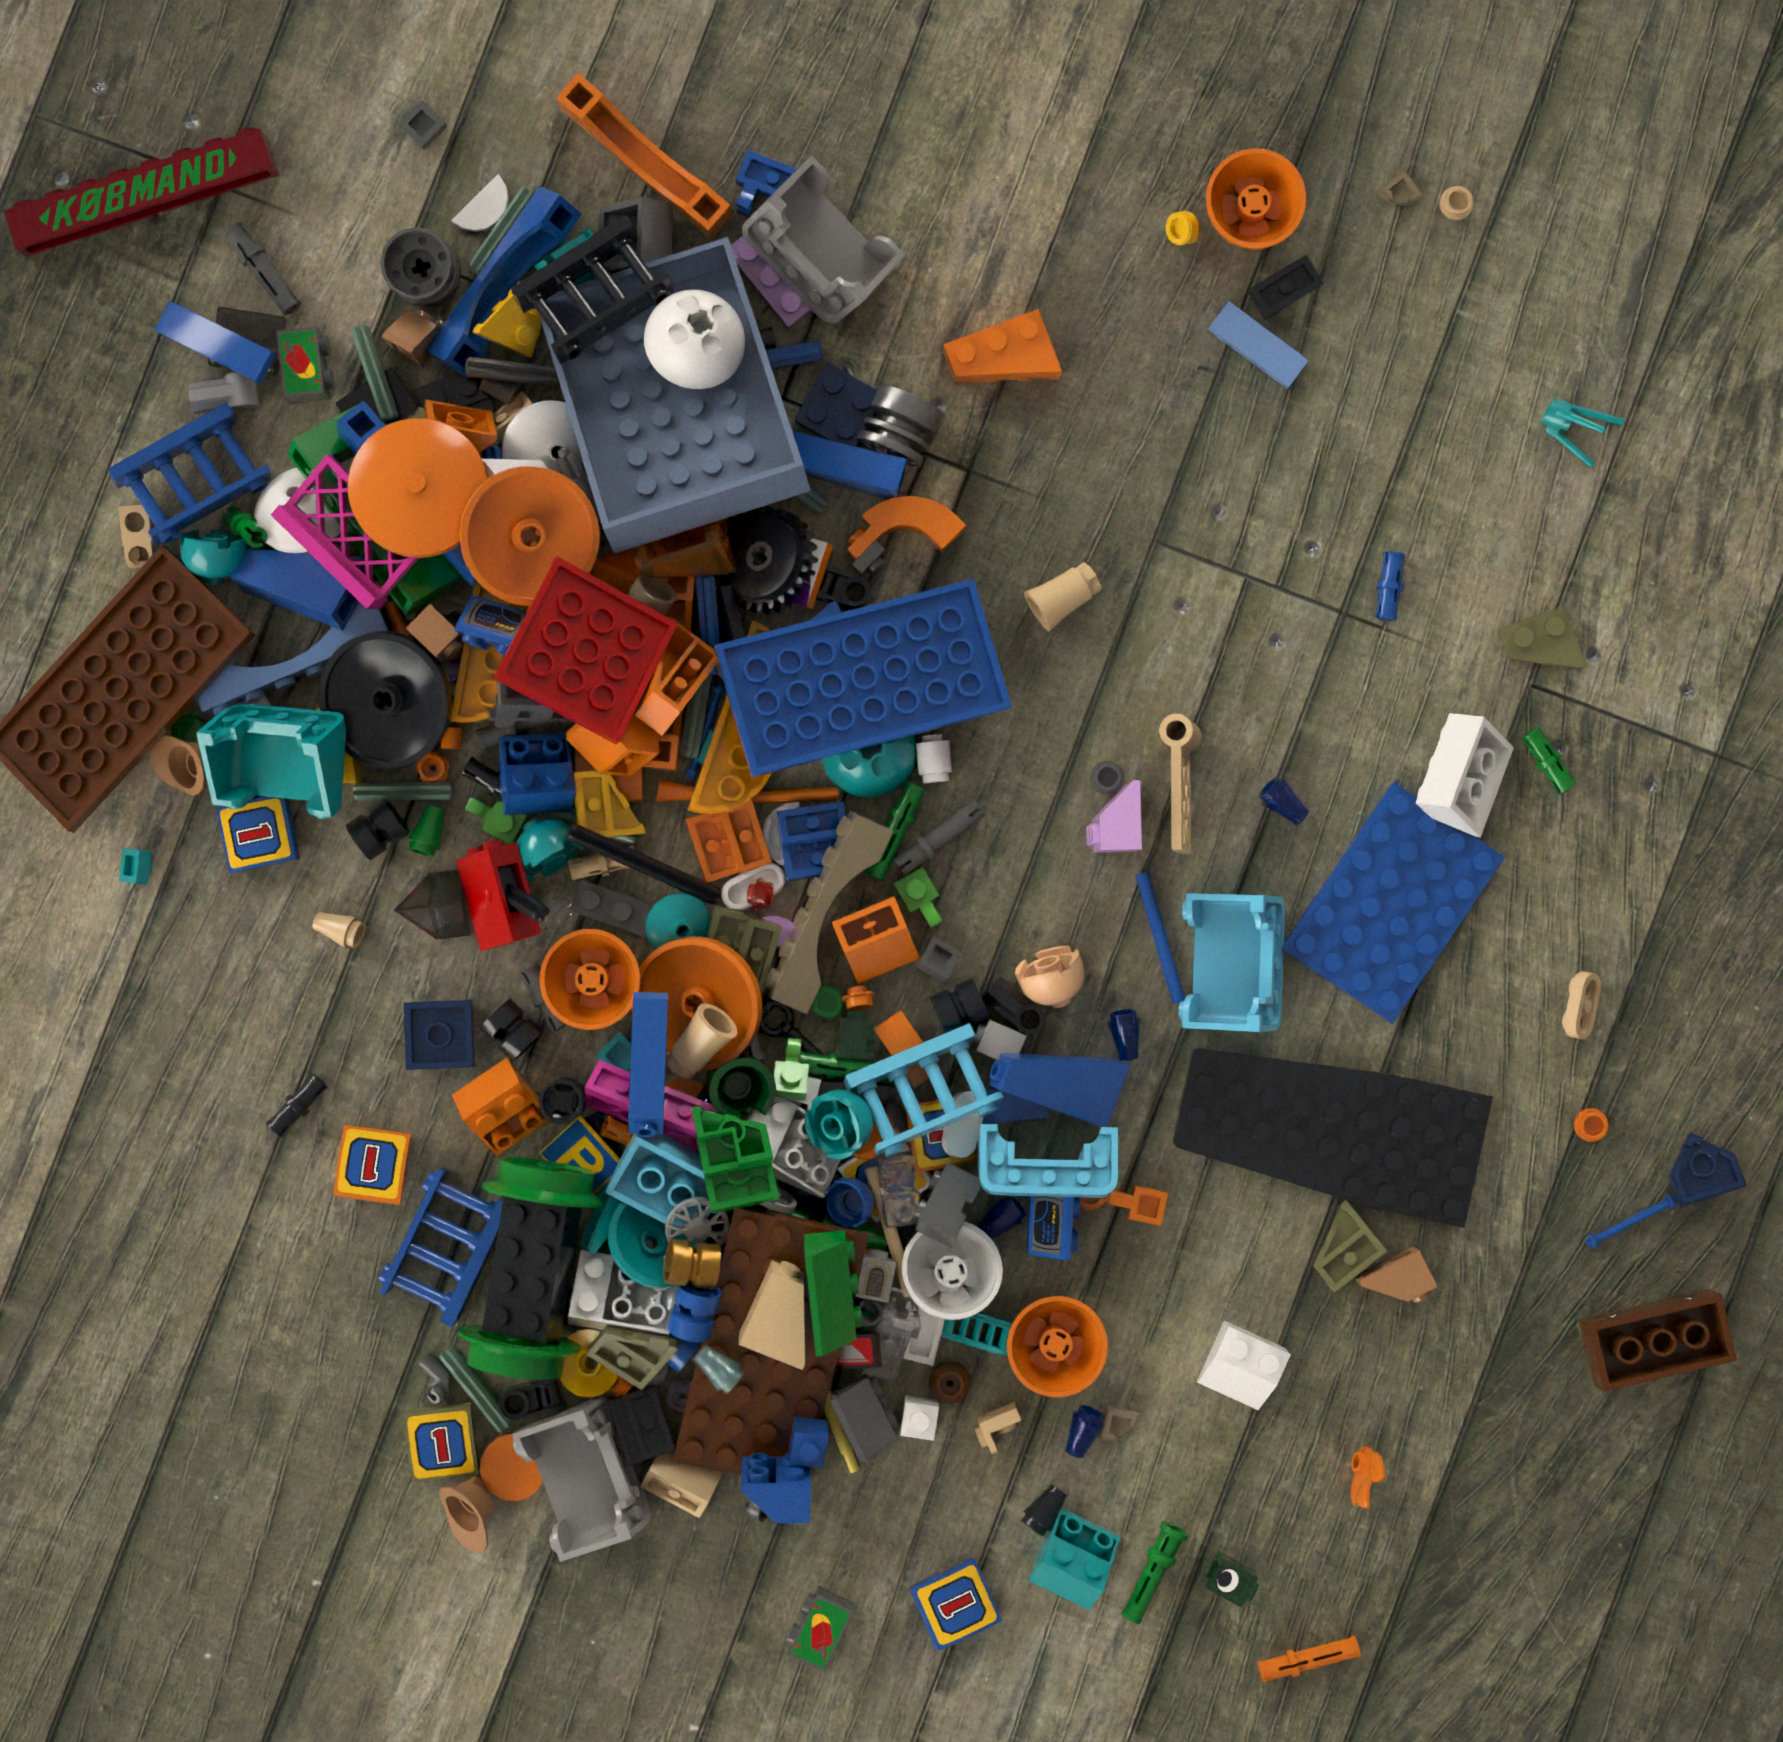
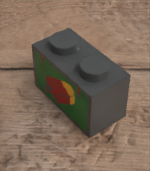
[276,326,334,404]
[785,1585,854,1673]

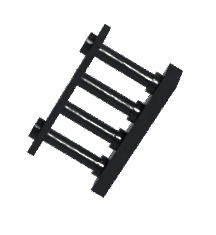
[511,215,674,364]

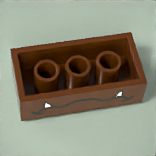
[1579,1289,1737,1392]

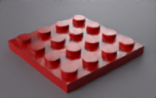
[493,556,678,745]

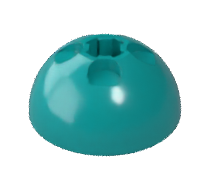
[821,734,918,799]

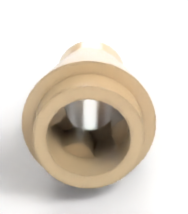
[312,911,366,949]

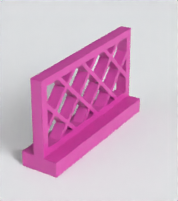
[271,454,419,609]

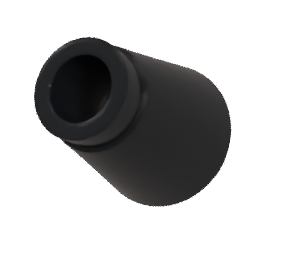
[1021,1484,1067,1537]

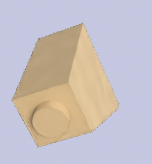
[739,1260,805,1370]

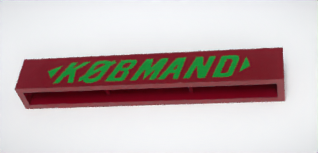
[4,127,279,257]

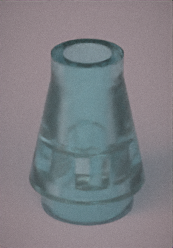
[693,1344,744,1394]

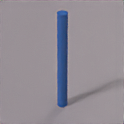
[1135,872,1185,1004]

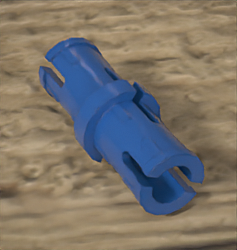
[1375,551,1406,621]

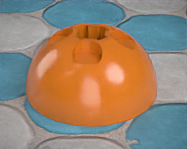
[1206,148,1306,250]
[540,929,641,1030]
[1007,1296,1108,1397]

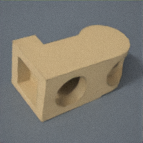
[118,504,159,569]

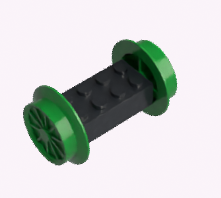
[458,1157,604,1380]

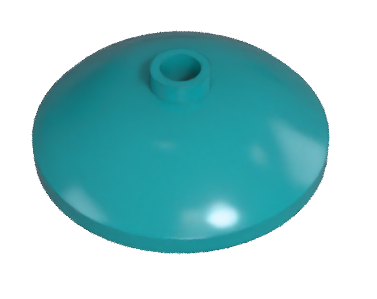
[608,1201,707,1289]

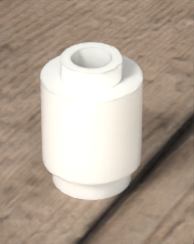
[916,734,952,784]

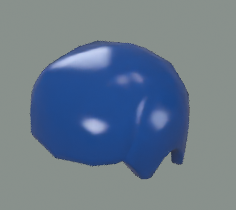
[825,1177,875,1228]

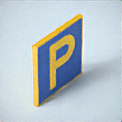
[539,1115,620,1194]

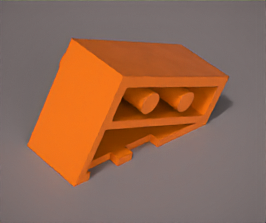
[943,309,1062,384]
[635,615,718,736]

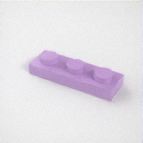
[731,236,813,329]

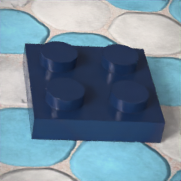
[794,362,877,447]
[404,1000,475,1070]

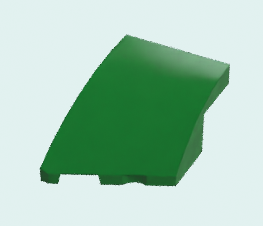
[692,1106,779,1214]

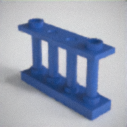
[108,402,271,545]
[378,1167,504,1327]

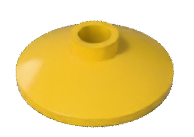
[560,1329,619,1397]

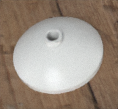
[501,400,584,473]
[254,467,348,553]

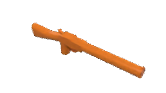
[656,780,839,804]

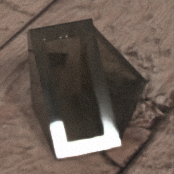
[394,870,471,940]

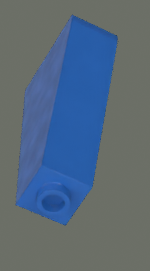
[792,431,906,500]
[230,549,375,630]
[628,992,668,1137]
[989,1053,1130,1127]

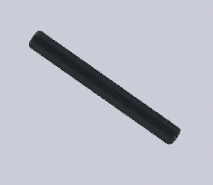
[566,823,721,905]

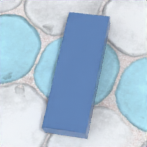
[1207,301,1309,389]

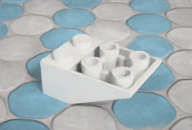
[741,1097,840,1198]
[568,1250,678,1335]

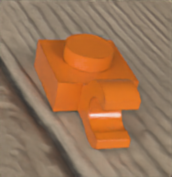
[1105,1185,1168,1226]

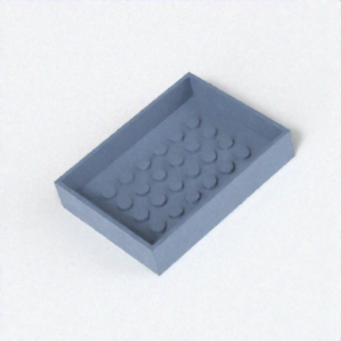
[540,237,810,554]

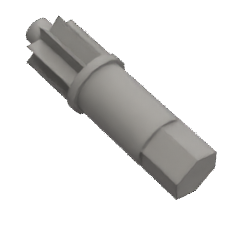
[555,447,601,524]

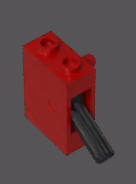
[456,839,550,951]

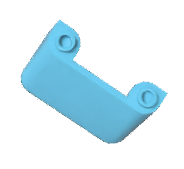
[1179,893,1285,1032]
[977,1124,1118,1198]

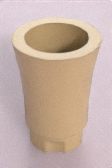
[1024,562,1102,631]
[667,1003,737,1079]

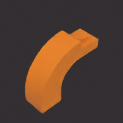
[847,496,966,560]

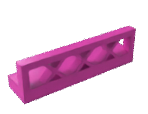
[585,1060,719,1151]

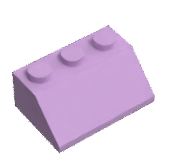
[1086,780,1142,853]

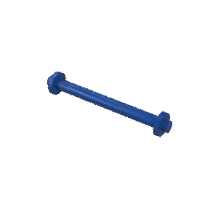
[684,683,727,779]
[1585,1193,1678,1250]

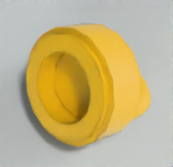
[1166,211,1199,246]

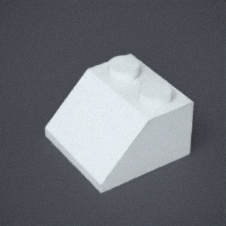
[1197,1320,1291,1410]

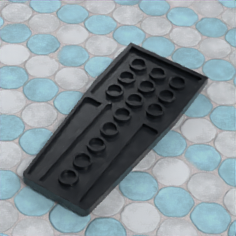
[1173,1048,1493,1228]

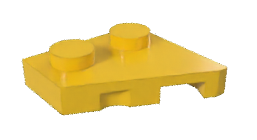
[472,281,542,358]
[573,770,645,838]

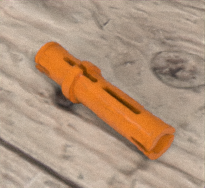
[1257,1635,1361,1683]

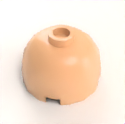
[1015,946,1084,1008]

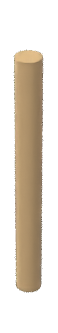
[864,1165,910,1298]

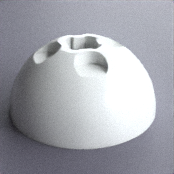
[644,289,745,389]
[902,1221,1003,1320]

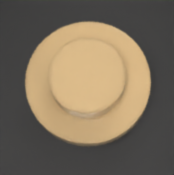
[1439,186,1474,220]

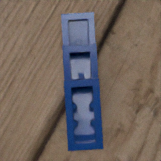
[154,301,276,384]

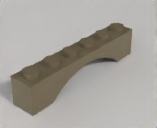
[764,810,893,1014]

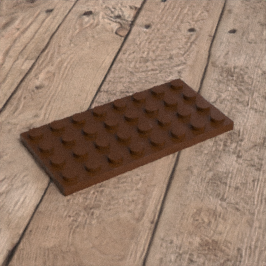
[0,545,256,833]
[673,1206,868,1475]

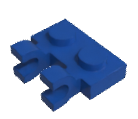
[736,150,797,217]

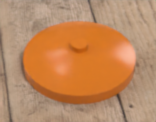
[348,418,488,558]
[459,466,600,606]
[631,936,762,1071]

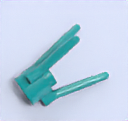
[1540,398,1625,467]

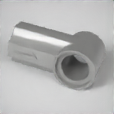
[188,372,260,414]

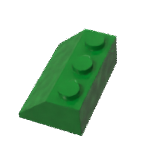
[804,1230,862,1357]

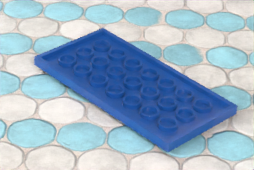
[714,579,1012,778]

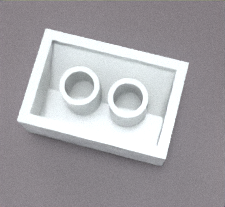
[1416,713,1514,837]

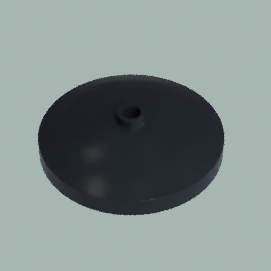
[318,631,452,768]

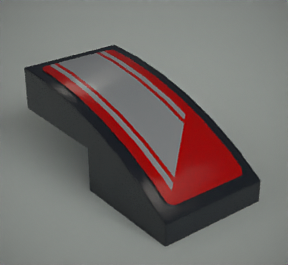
[835,1331,882,1369]

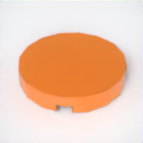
[479,1432,543,1501]

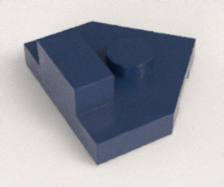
[1668,1132,1747,1208]

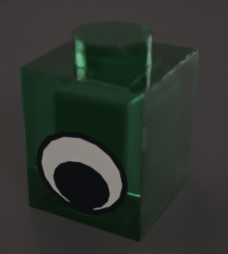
[1203,1551,1259,1608]

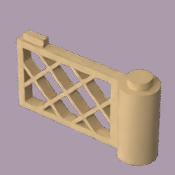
[1159,713,1202,854]

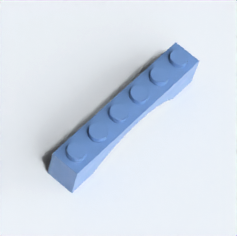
[197,602,392,716]

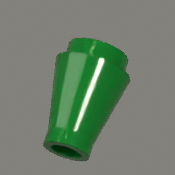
[408,805,445,857]

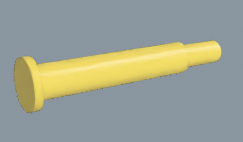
[824,1384,860,1473]

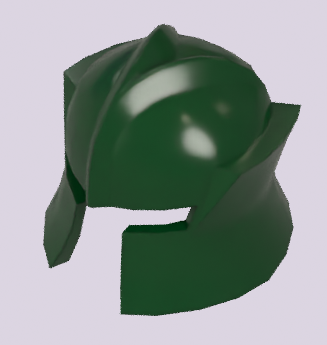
[706,1054,776,1119]

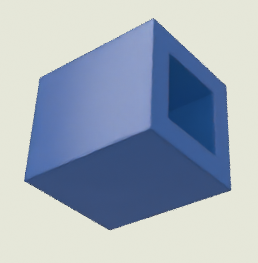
[789,1416,829,1469]

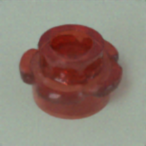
[747,878,774,911]

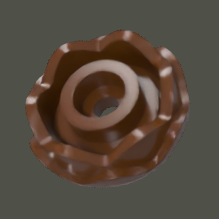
[929,1362,971,1404]

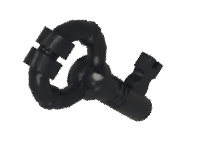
[759,998,826,1065]

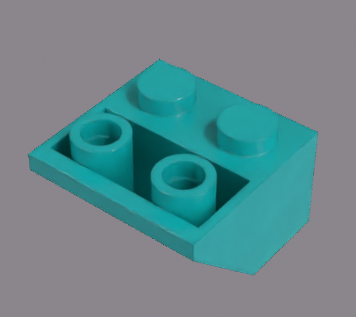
[1028,1508,1121,1610]

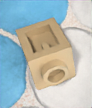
[975,1401,1022,1454]

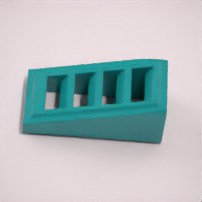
[578,1184,621,1254]
[941,1312,1013,1356]

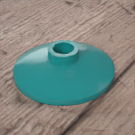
[645,893,711,950]

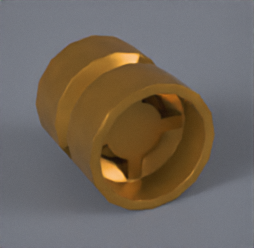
[664,1239,721,1290]

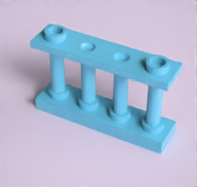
[844,1023,1003,1157]

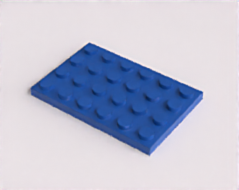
[1281,782,1505,1024]

